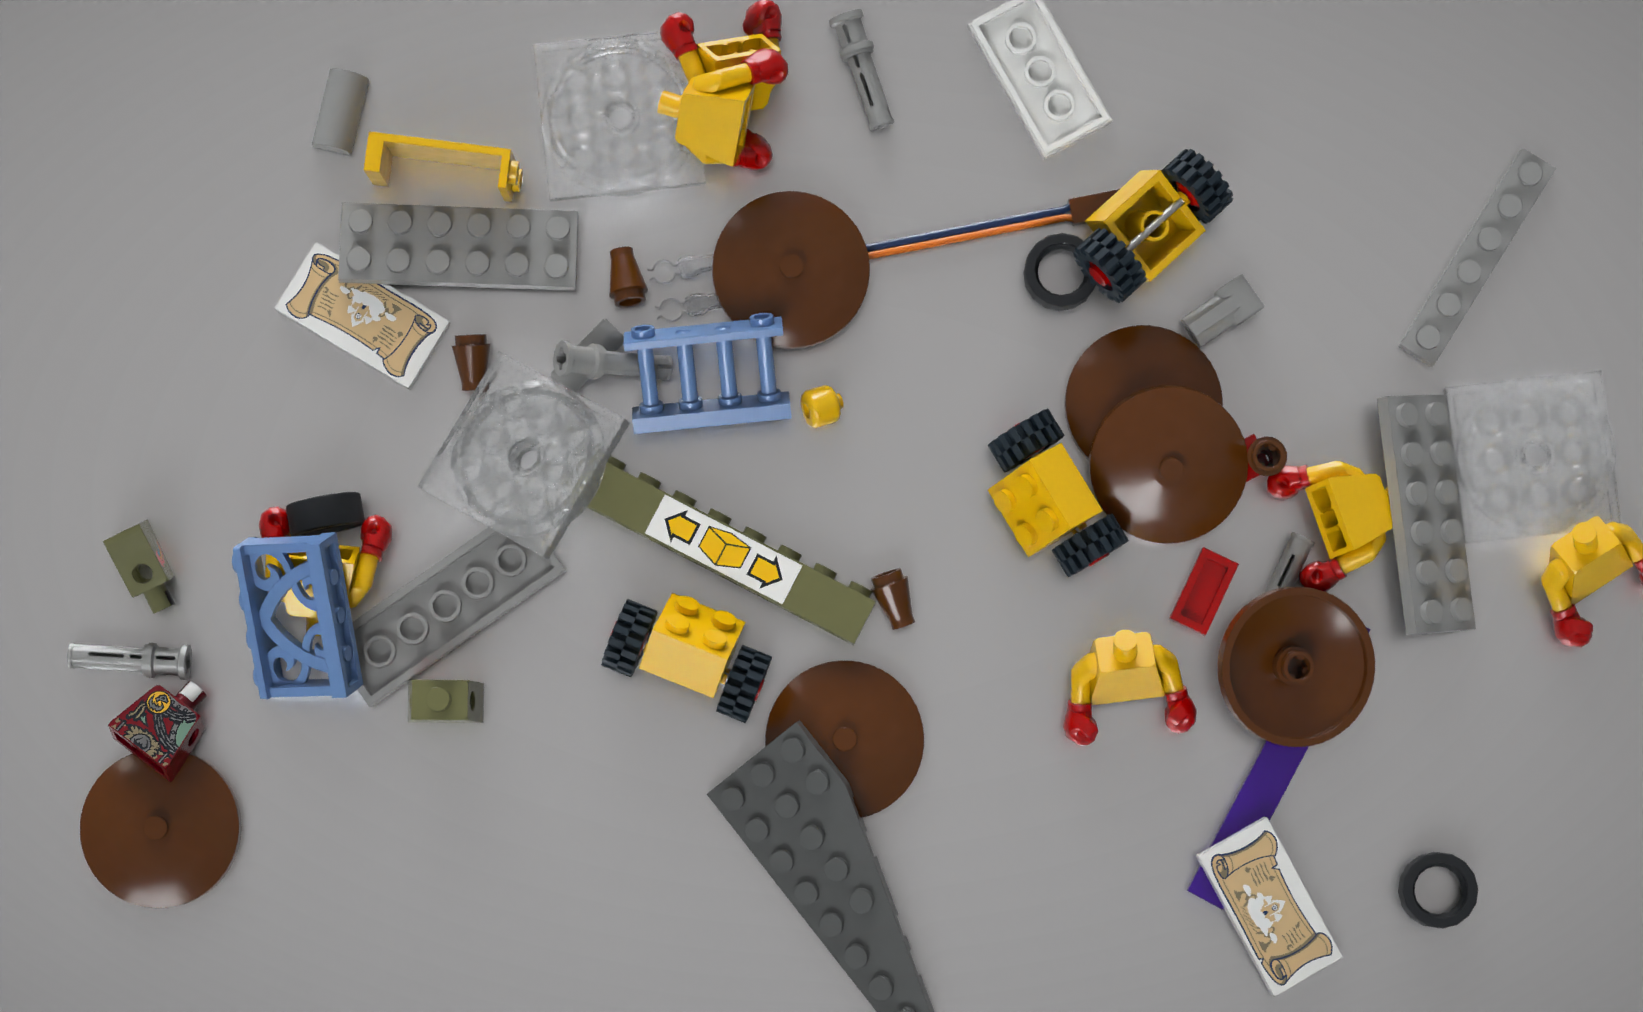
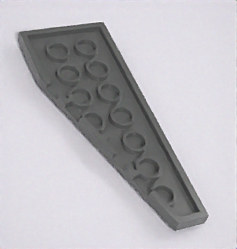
[707,720,934,1012]

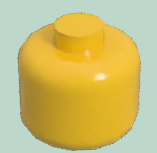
[800,385,844,428]

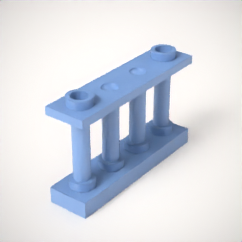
[624,313,792,434]

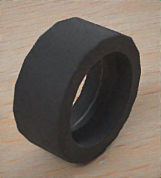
[1023,233,1096,311]
[286,492,365,536]
[1398,852,1478,928]

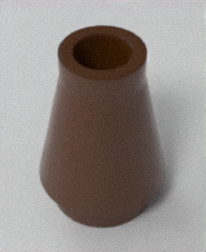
[609,246,648,308]
[452,334,491,391]
[1247,436,1287,476]
[870,568,915,630]

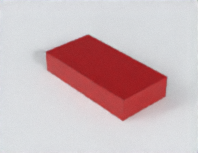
[1169,547,1239,636]

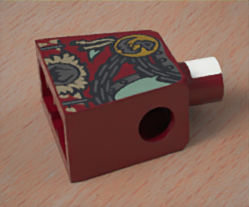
[108,681,207,782]

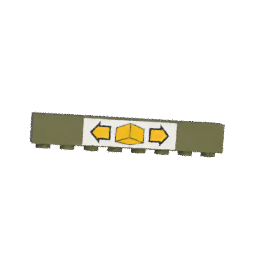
[572,454,876,646]

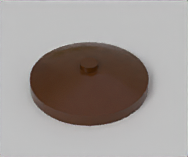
[712,191,870,349]
[1064,325,1223,461]
[1089,385,1248,544]
[1217,586,1375,747]
[765,661,924,818]
[80,753,242,908]

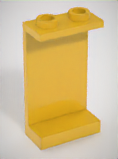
[364,131,523,202]

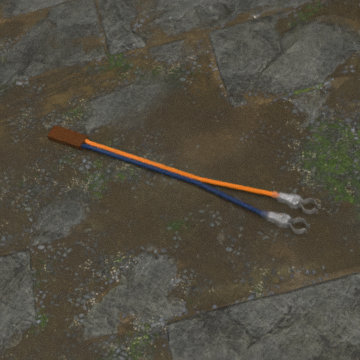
[647,189,1120,322]

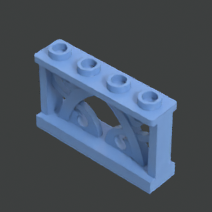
[232,532,363,699]

